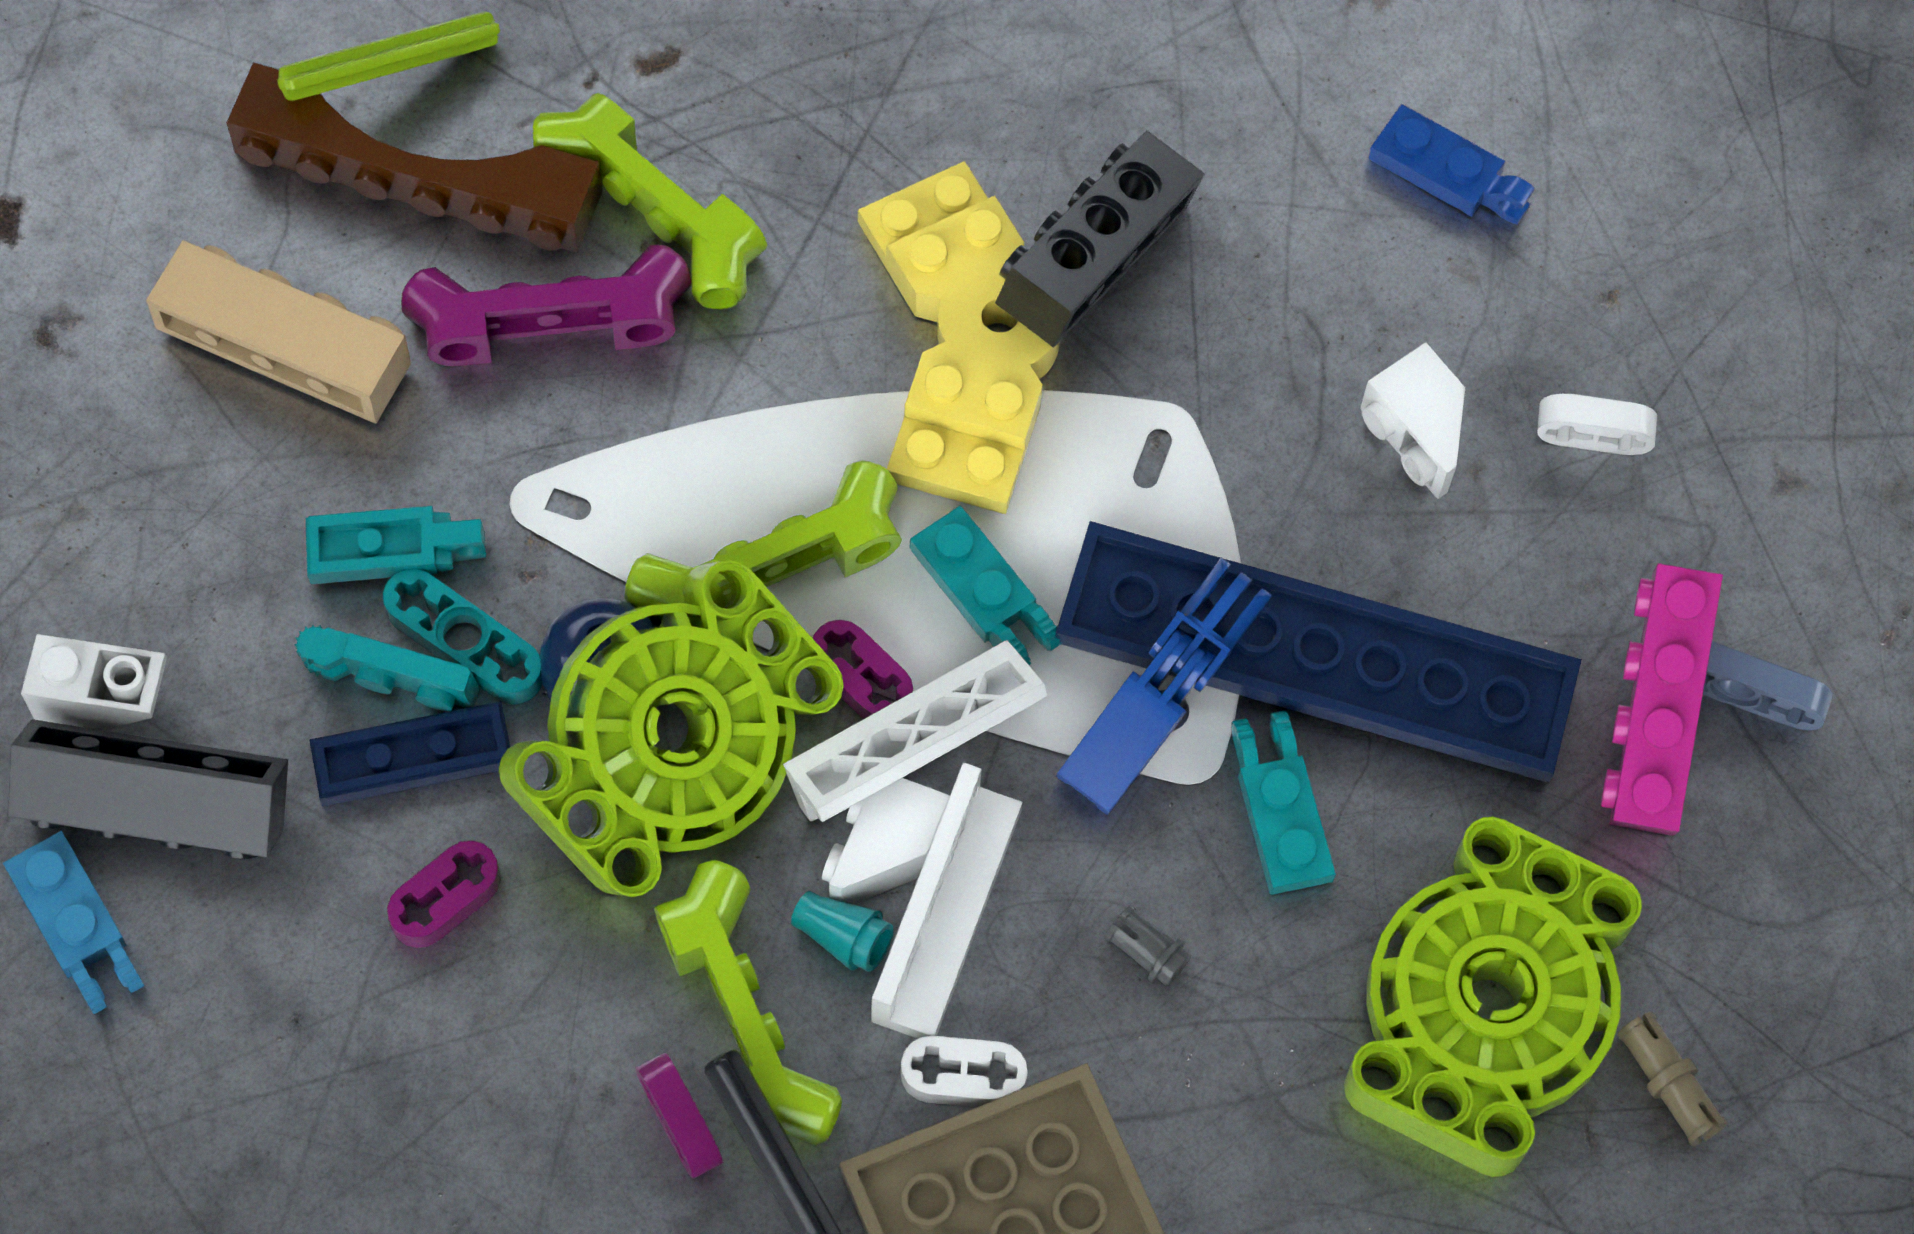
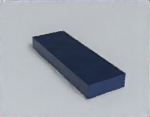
[309,701,510,807]

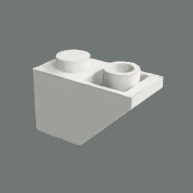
[1360,342,1465,499]
[21,634,167,731]
[822,778,950,904]

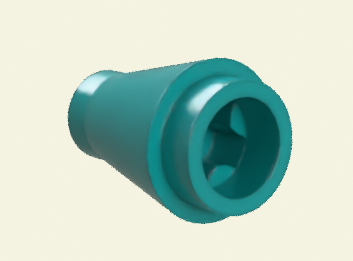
[791,891,894,972]

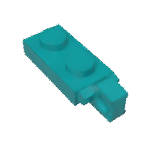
[306,506,486,584]

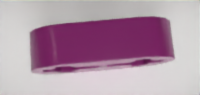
[813,620,913,719]
[387,840,501,948]
[635,1052,723,1179]

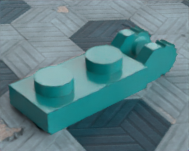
[909,505,1062,666]
[294,625,480,712]
[1231,710,1336,895]

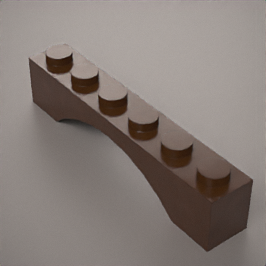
[226,62,602,253]

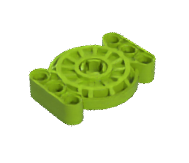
[499,560,844,897]
[1344,817,1642,1177]

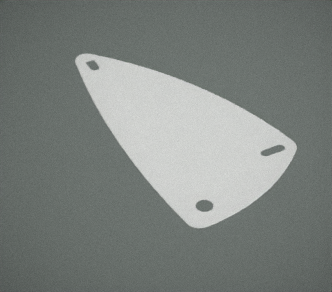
[510,390,1241,785]

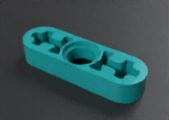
[383,569,542,705]

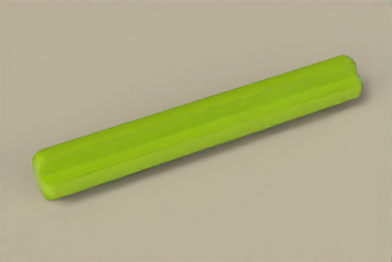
[277,11,500,101]

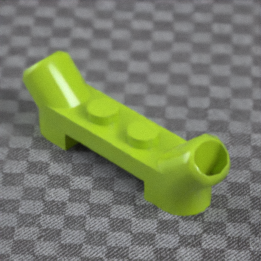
[533,92,767,309]
[624,460,902,621]
[654,860,842,1146]

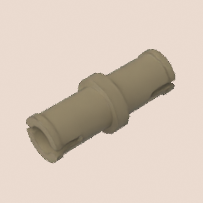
[1617,1012,1728,1147]

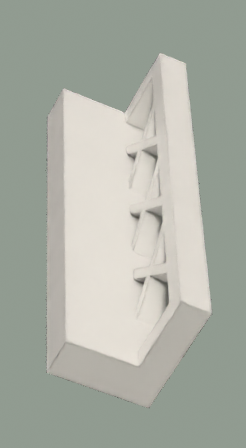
[783,640,1048,822]
[871,762,1023,1039]

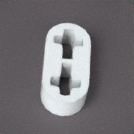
[1537,393,1657,455]
[900,1036,1028,1107]

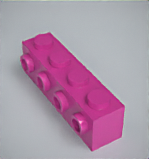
[1601,563,1723,836]

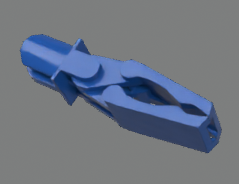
[1056,557,1273,816]

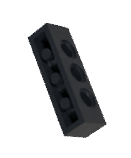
[995,130,1205,348]

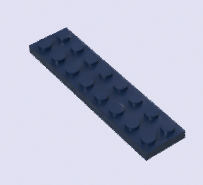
[1055,521,1582,783]

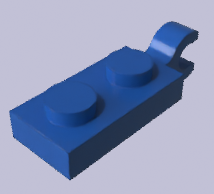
[1368,104,1535,225]

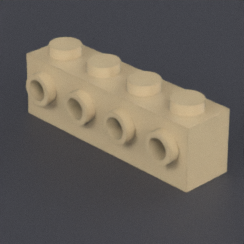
[146,240,411,424]

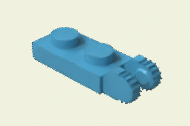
[3,830,144,1014]

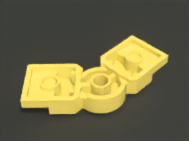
[858,161,1060,514]

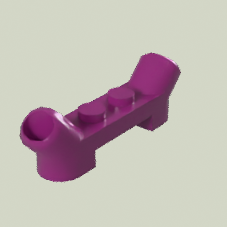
[401,245,691,366]

